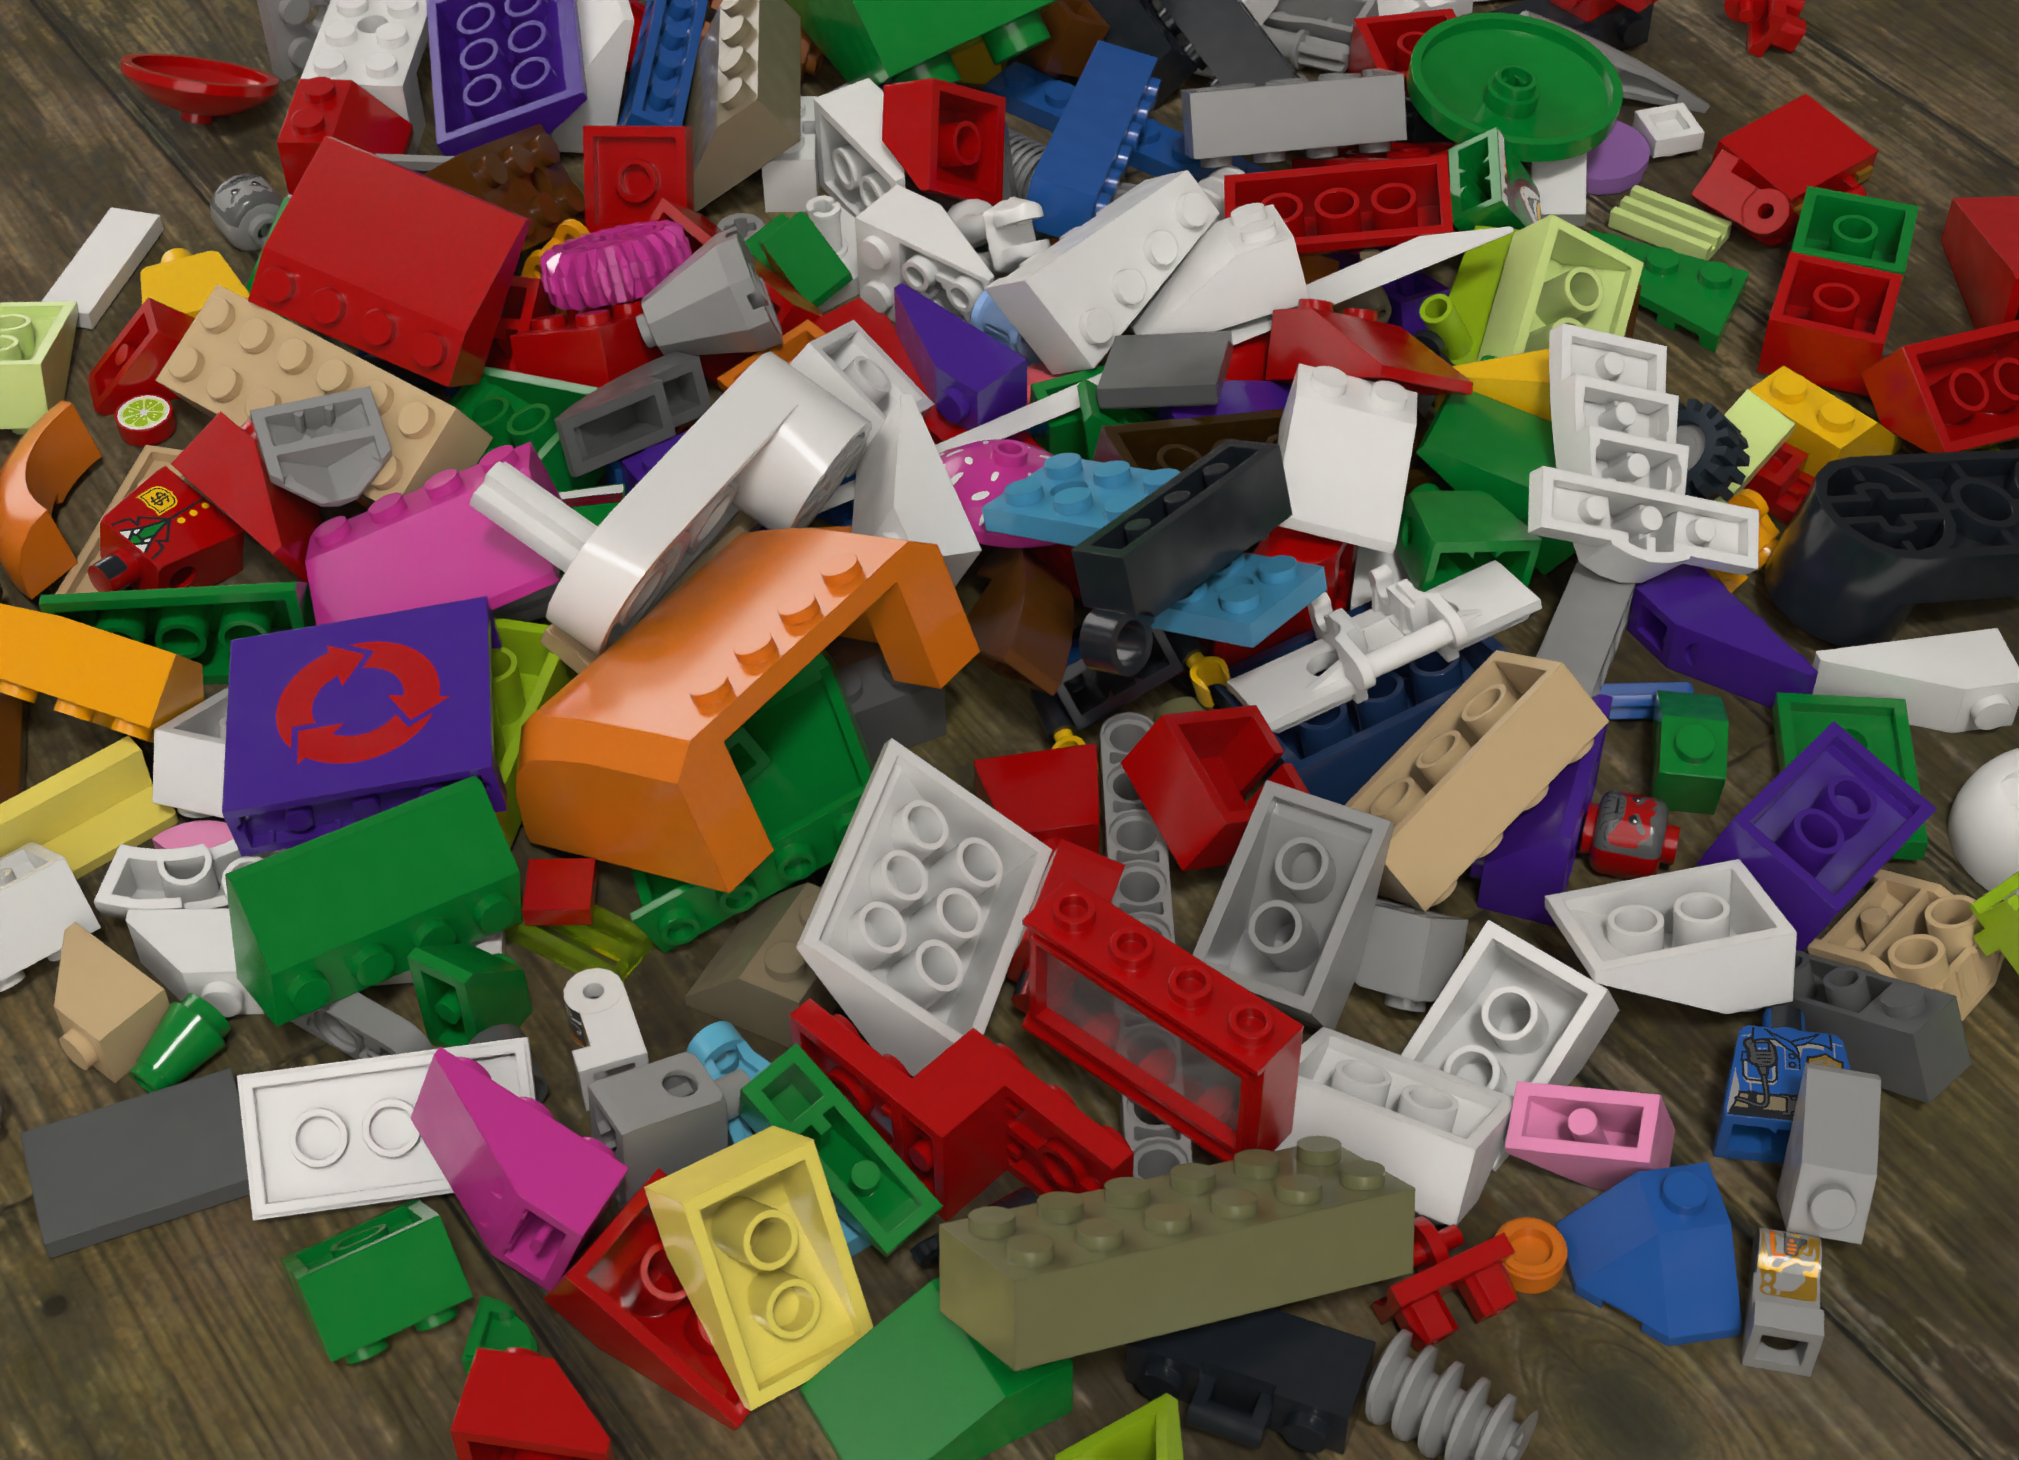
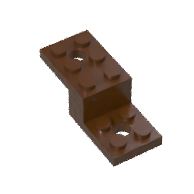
[423,123,585,254]

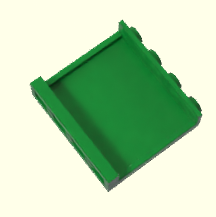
[630,649,874,954]

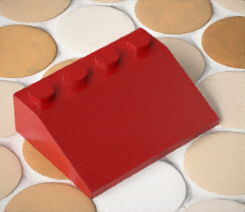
[248,136,531,387]

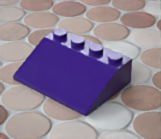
[426,0,588,156]

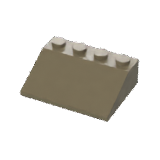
[682,0,801,212]

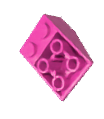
[410,1047,629,1292]

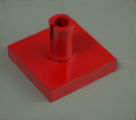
[583,125,694,233]

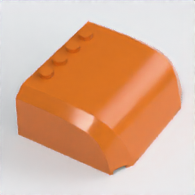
[516,528,980,893]

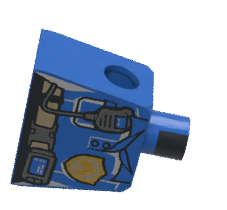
[1713,1005,1851,1164]

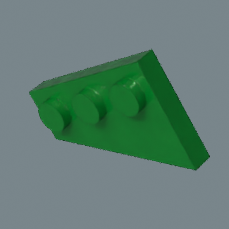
[1589,230,1749,353]

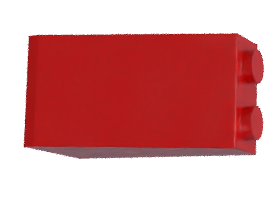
[1941,196,2019,329]

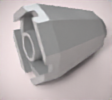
[636,226,783,356]

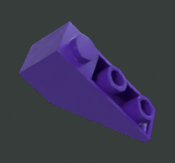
[1627,564,1818,708]

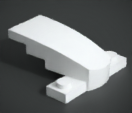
[1528,323,1759,583]

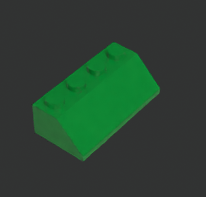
[39,582,316,685]
[225,775,522,1027]

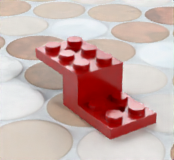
[789,998,1134,1222]

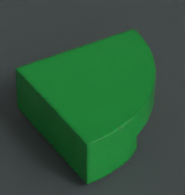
[462,1295,539,1374]

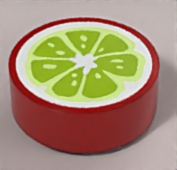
[114,394,177,447]

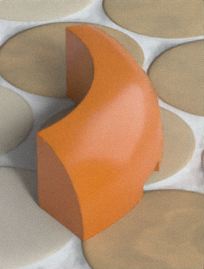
[0,400,102,599]

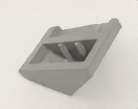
[250,386,392,507]

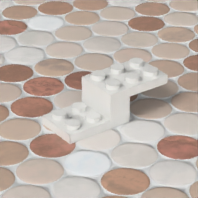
[287,0,429,198]

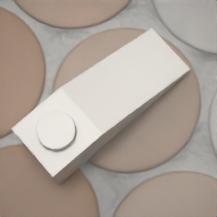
[1812,628,2019,733]

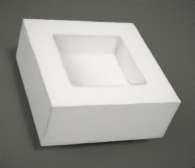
[1632,102,1705,158]

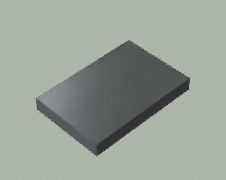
[20,1068,250,1259]

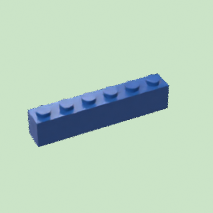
[1026,40,1162,238]

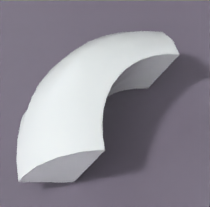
[94,839,290,920]

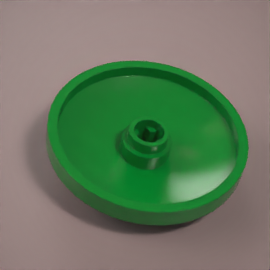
[1407,13,1623,162]

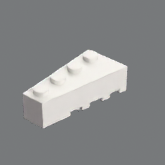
[984,170,1220,375]

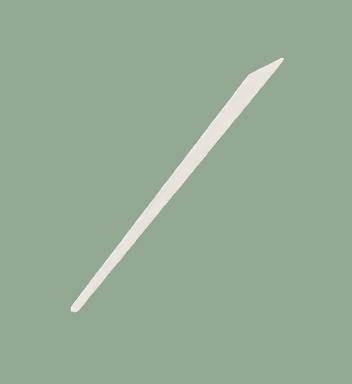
[819,227,1514,513]

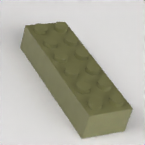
[939,1136,1415,1371]

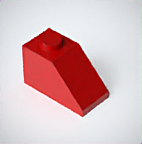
[86,297,195,416]

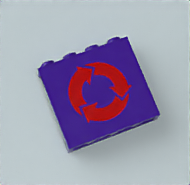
[222,596,507,856]

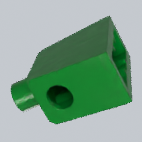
[1395,483,1542,592]

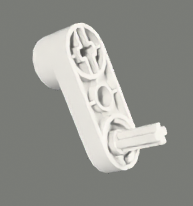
[470,351,872,656]

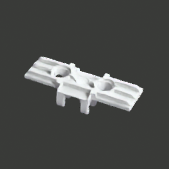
[1227,560,1542,733]

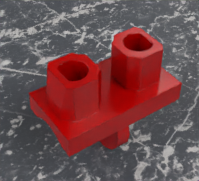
[1724,0,1806,58]
[1371,1216,1518,1352]

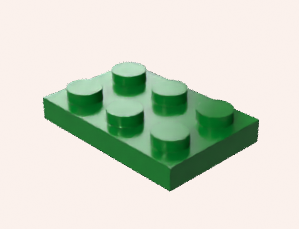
[1772,692,1928,860]

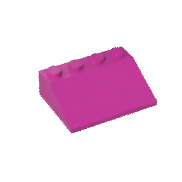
[305,441,563,625]

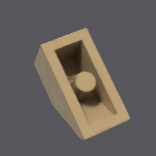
[54,922,170,1083]

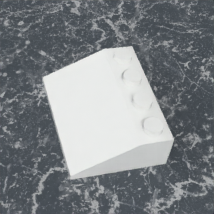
[796,738,1052,1077]

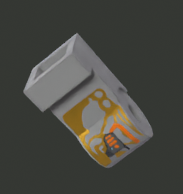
[1741,1228,1824,1377]

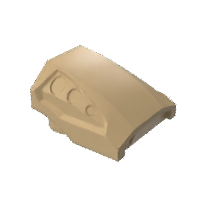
[1808,869,2005,1021]

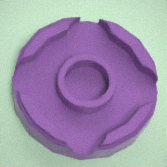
[1586,121,1651,195]

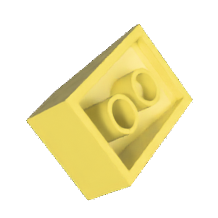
[644,1126,874,1411]

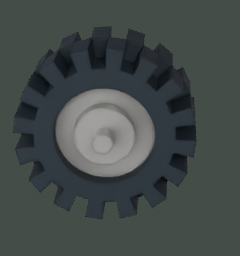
[1676,399,1750,502]

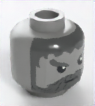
[210,173,283,252]

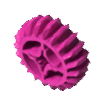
[540,220,692,311]

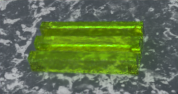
[504,902,654,982]

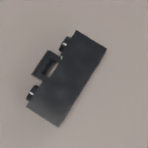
[1126,1308,1376,1454]

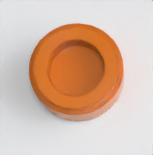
[1495,1217,1568,1294]

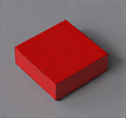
[522,858,598,926]

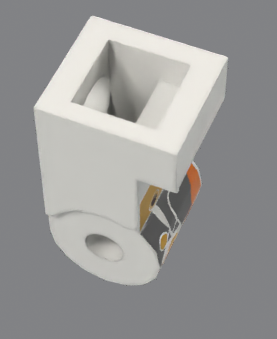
[563,968,649,1111]

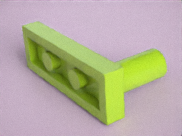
[1419,226,1519,365]

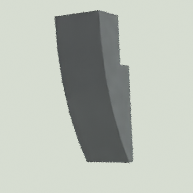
[554,351,712,477]

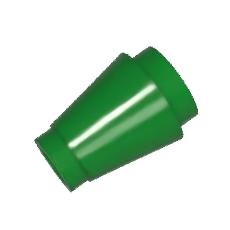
[128,993,232,1093]

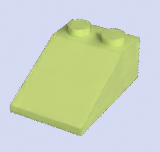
[0,301,79,435]

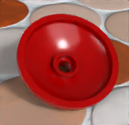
[120,53,280,124]

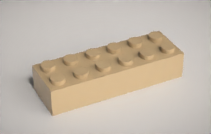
[156,284,493,505]

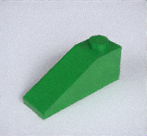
[738,1043,943,1257]

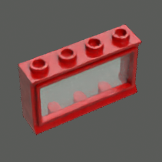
[1022,877,1304,1162]

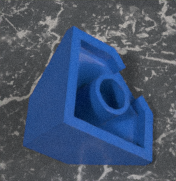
[1555,1162,1742,1346]

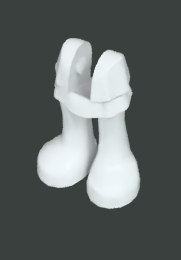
[947,197,1051,281]

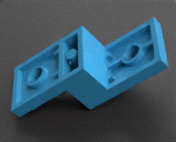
[981,453,1327,648]

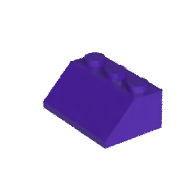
[1470,694,1613,927]

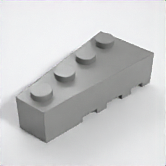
[1181,68,1407,168]

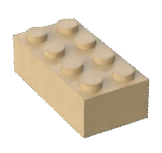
[1344,650,1609,912]

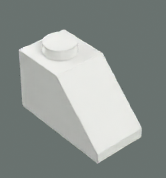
[126,908,264,1017]

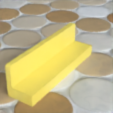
[0,735,179,880]

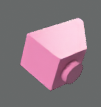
[1505,1081,1675,1190]

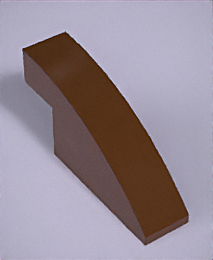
[966,546,1075,696]

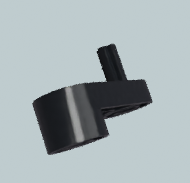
[1764,449,2019,647]

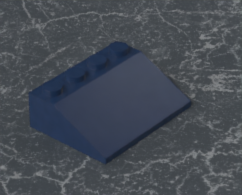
[1208,582,1511,805]

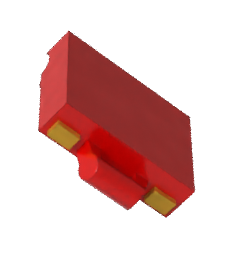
[1712,93,1879,217]

